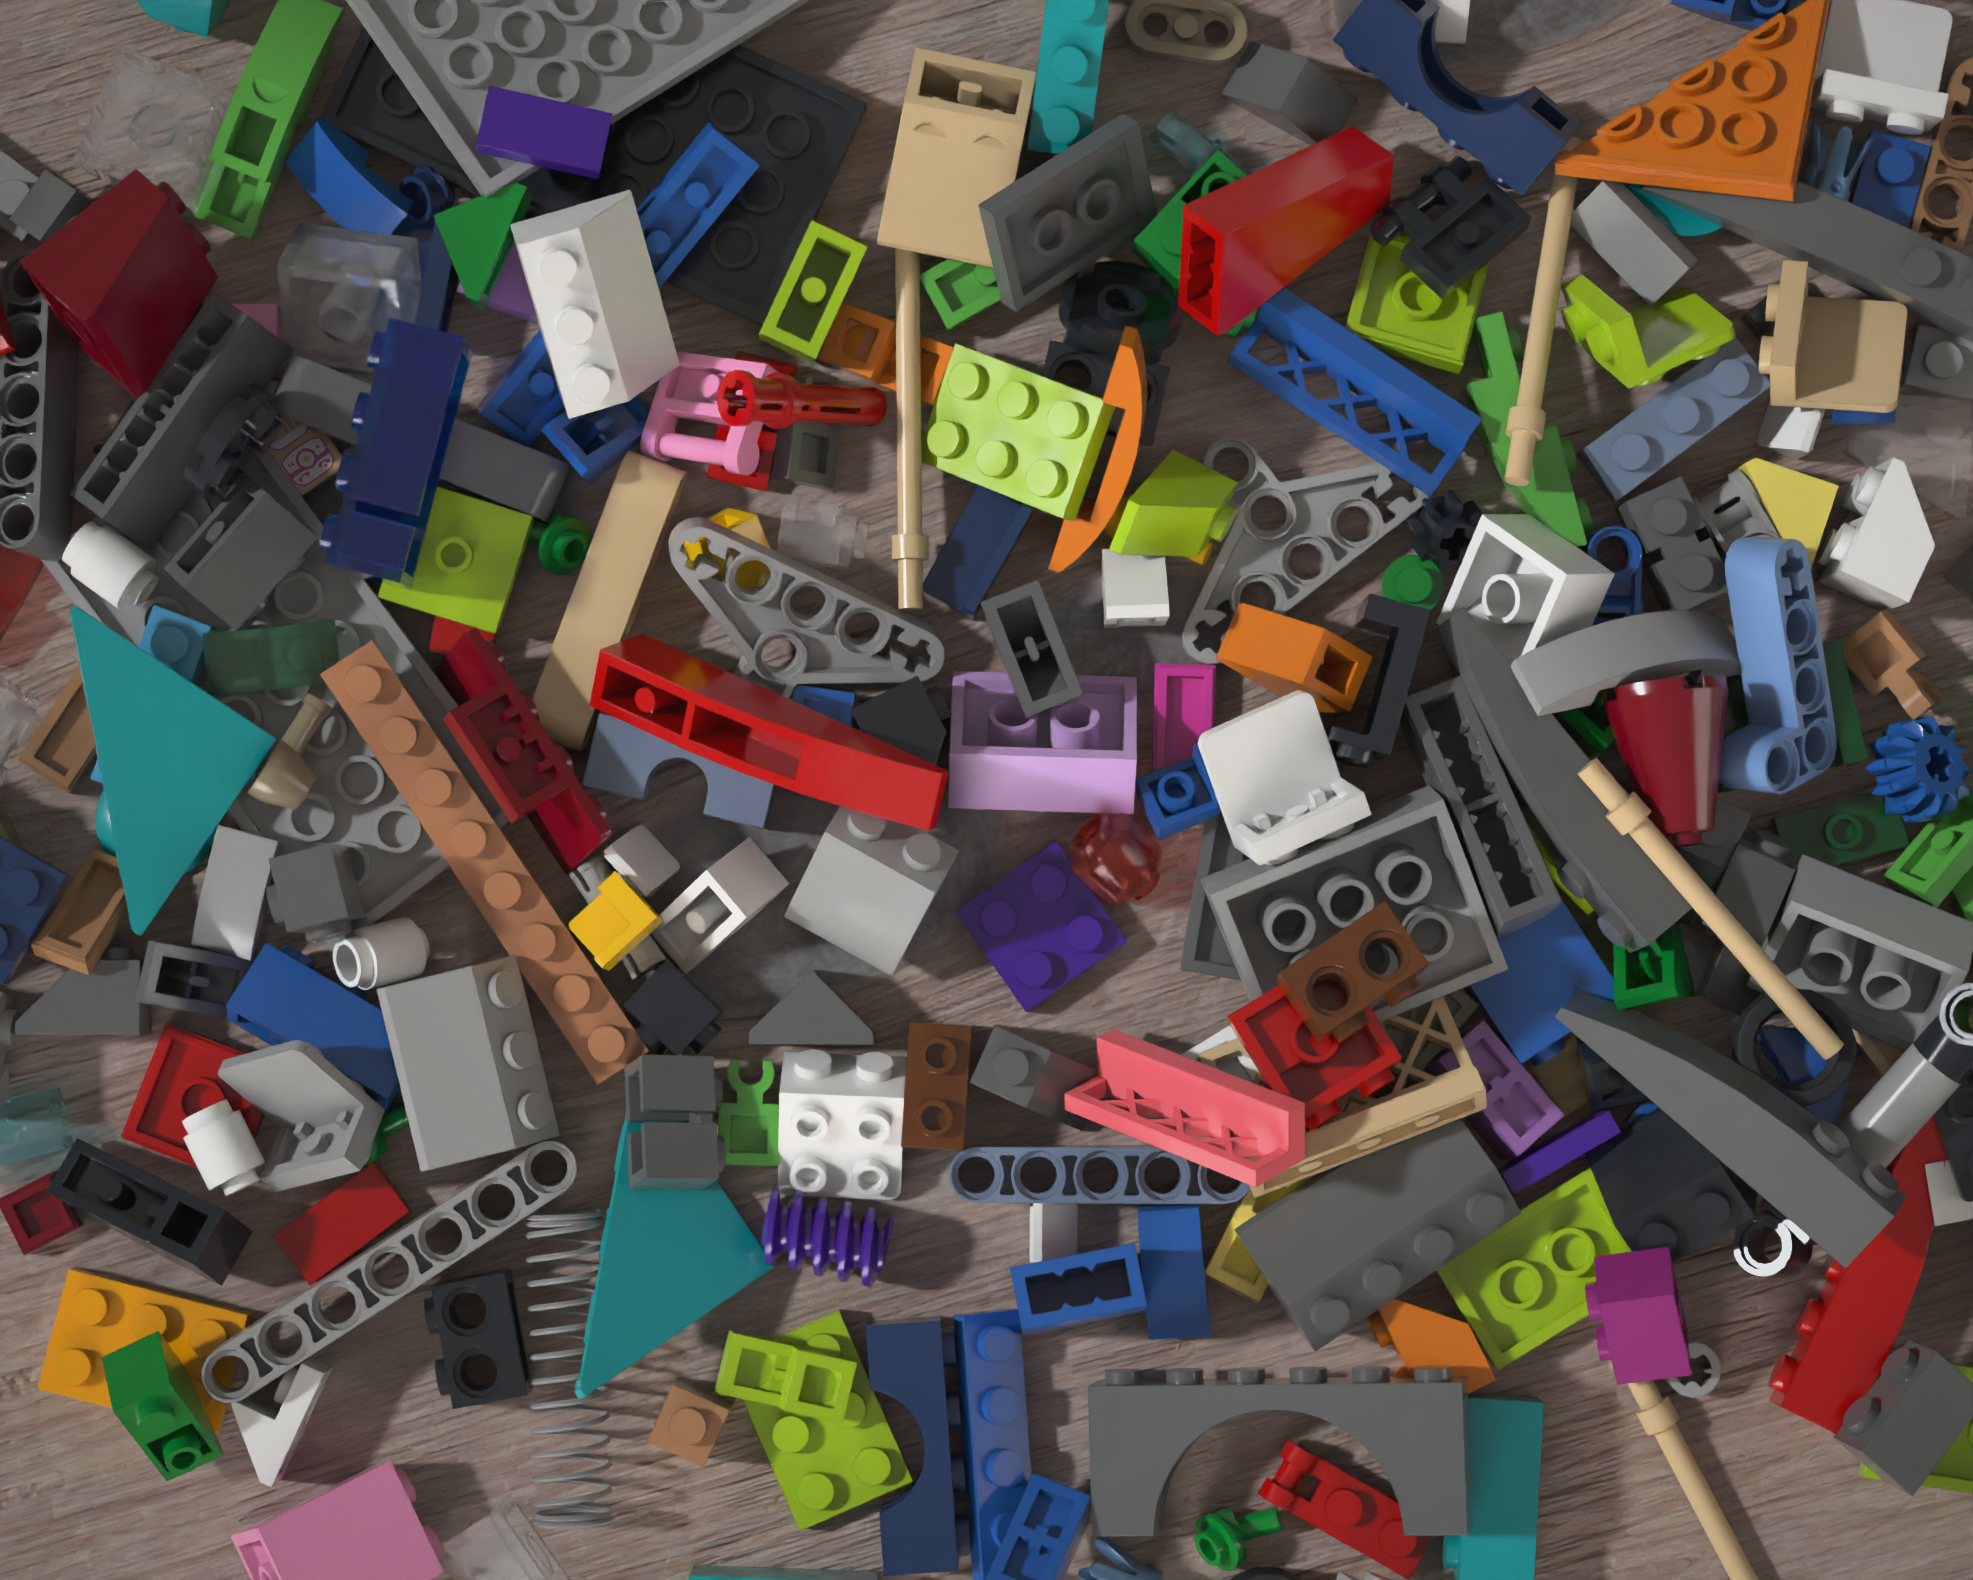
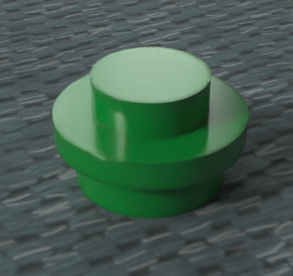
[1382,555,1444,610]

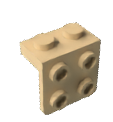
[1759,260,1907,413]

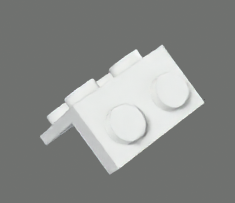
[1811,0,1952,135]
[1198,690,1372,865]
[778,1049,907,1200]

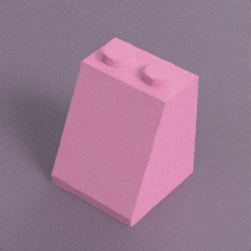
[231,1460,444,1580]

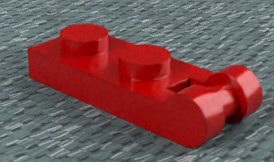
[1258,1439,1433,1580]

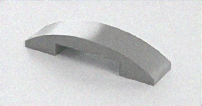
[1510,610,1741,716]

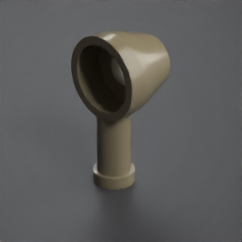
[247,693,333,810]

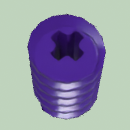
[761,1186,895,1288]

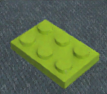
[921,343,1116,521]
[1435,1166,1632,1371]
[743,1309,914,1531]

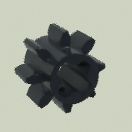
[1407,490,1483,571]

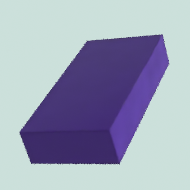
[475,86,612,180]
[1497,1110,1621,1194]

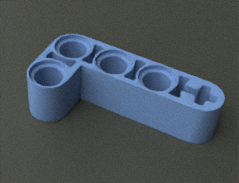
[1719,537,1837,794]

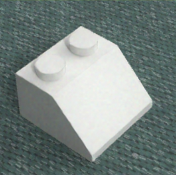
[1436,514,1615,664]

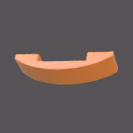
[1048,326,1147,573]

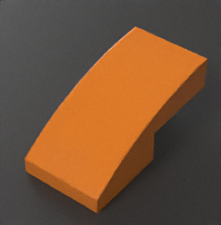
[818,302,954,408]

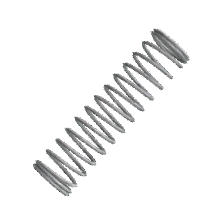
[524,1210,614,1529]

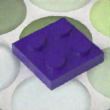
[955,841,1127,1012]

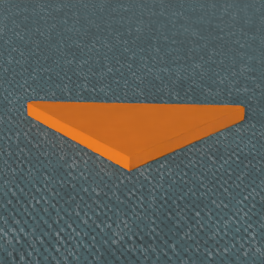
[1554,0,1830,202]

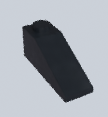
[46,1138,252,1286]

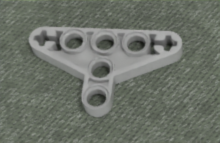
[1181,437,1429,665]
[668,517,945,699]

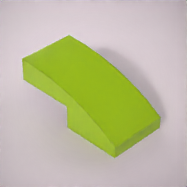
[715,1330,857,1423]

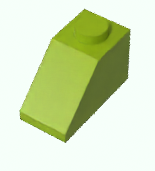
[1109,449,1238,557]

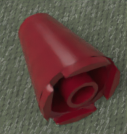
[1601,675,1728,848]

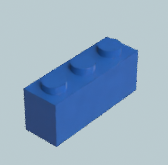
[226,943,401,1113]

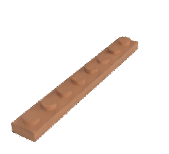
[320,639,649,1085]

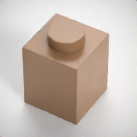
[647,1378,734,1467]

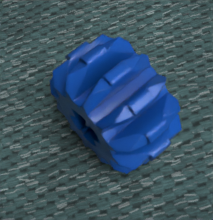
[1865,717,1973,823]

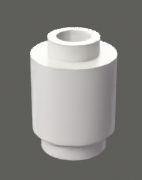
[62,521,159,610]
[333,917,430,990]
[182,1099,265,1197]

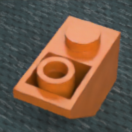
[1216,603,1373,714]
[1366,1297,1496,1394]

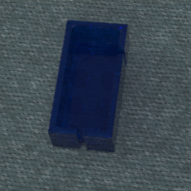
[319,318,473,591]

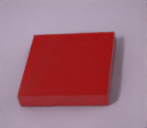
[121,1022,265,1167]

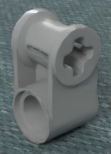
[1691,469,1781,567]

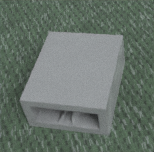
[784,806,959,976]

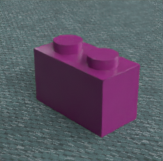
[1585,1247,1692,1385]

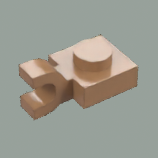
[1841,608,1945,720]

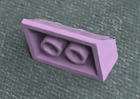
[948,671,1137,814]

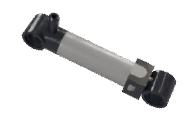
[1733,983,1973,1278]

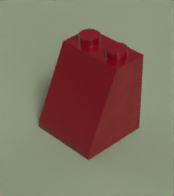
[20,169,218,400]

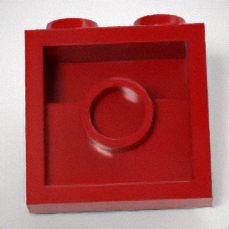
[1226,980,1402,1131]

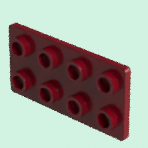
[434,627,612,874]

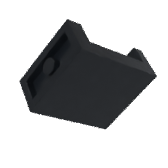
[1325,593,1431,768]

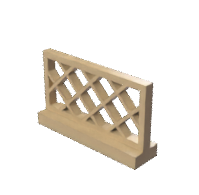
[1198,996,1487,1198]

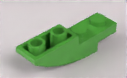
[194,0,346,239]
[1463,311,1593,549]

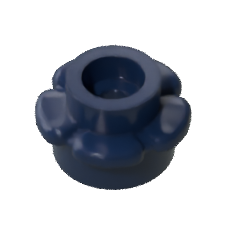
[399,165,455,225]

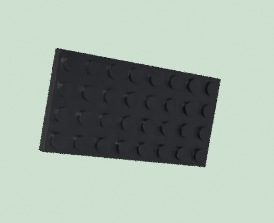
[321,26,868,327]

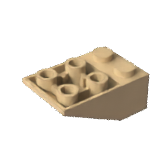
[876,47,1037,268]

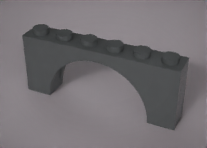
[1088,1365,1473,1537]

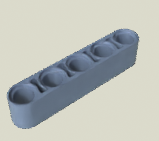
[948,1144,1250,1204]

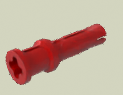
[717,370,887,429]

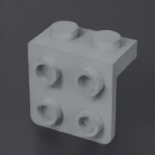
[218,1040,385,1192]

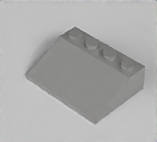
[1200,785,1508,1022]

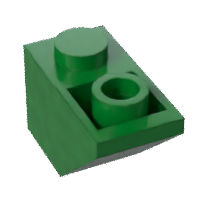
[1132,150,1247,291]
[101,1331,223,1481]

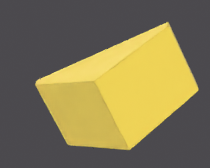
[1735,458,1839,568]

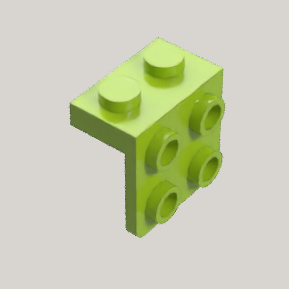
[1561,274,1736,389]

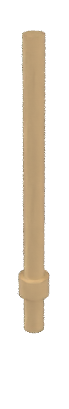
[1504,136,1583,486]
[892,248,929,611]
[1577,758,1844,1060]
[1627,1380,1759,1580]

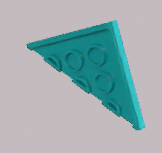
[69,604,276,936]
[574,1116,774,1400]

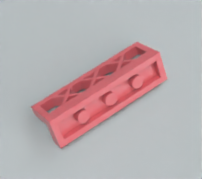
[1064,1029,1305,1187]

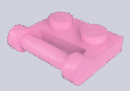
[640,351,779,476]

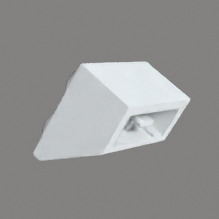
[1816,457,1935,611]

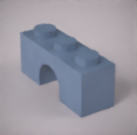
[1577,337,1770,504]
[582,713,777,830]

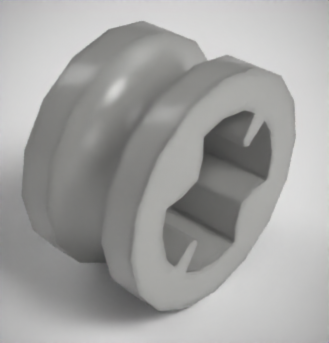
[1665,1339,1721,1398]

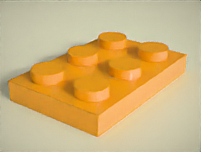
[37,1267,252,1435]

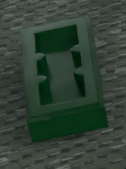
[1771,792,1909,866]

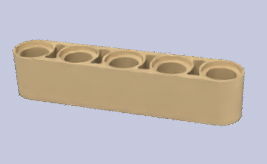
[532,450,687,753]

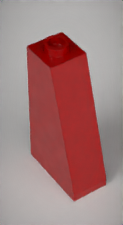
[1178,126,1394,336]

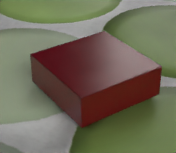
[0,1171,83,1255]

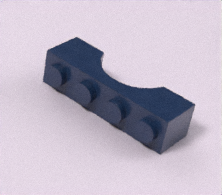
[1333,0,1582,196]
[866,1316,970,1576]

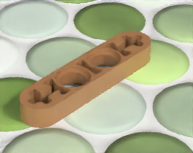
[1909,57,1973,253]

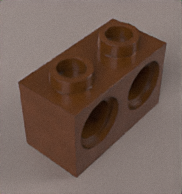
[1275,901,1429,1043]
[901,1021,972,1151]

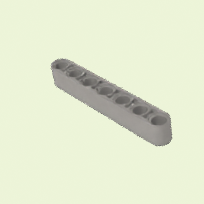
[201,1139,577,1403]

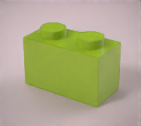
[758,220,868,365]

